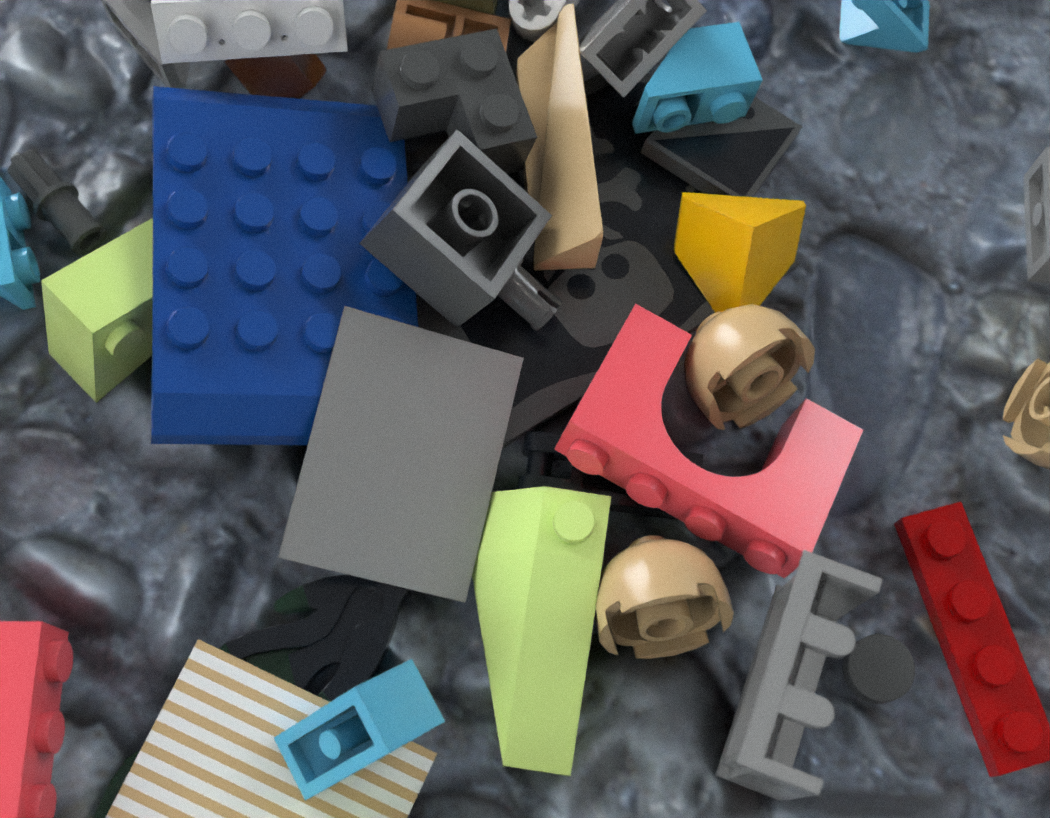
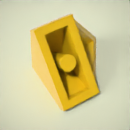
[674,192,806,313]

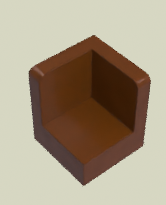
[225,54,327,99]

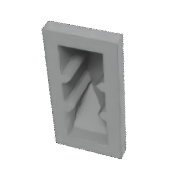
[101,0,191,89]

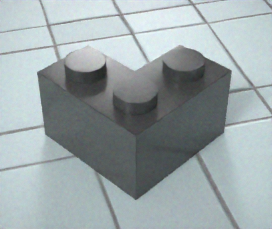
[371,28,537,174]

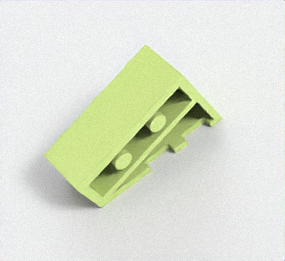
[41,218,153,403]

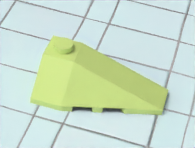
[472,486,611,777]

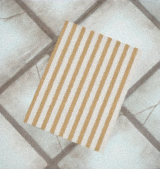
[105,639,437,818]

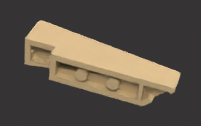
[516,4,603,270]

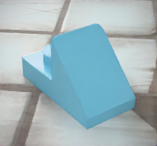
[839,0,930,53]

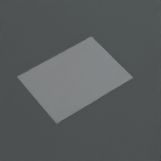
[278,306,524,603]

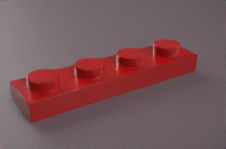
[894,501,1050,777]

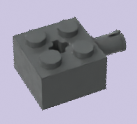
[359,129,562,331]

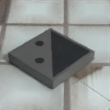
[641,97,803,197]

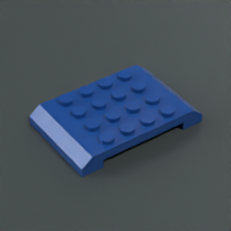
[151,86,418,445]

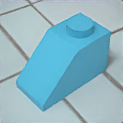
[274,659,445,801]

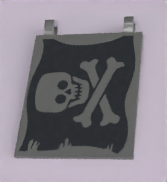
[407,72,799,449]

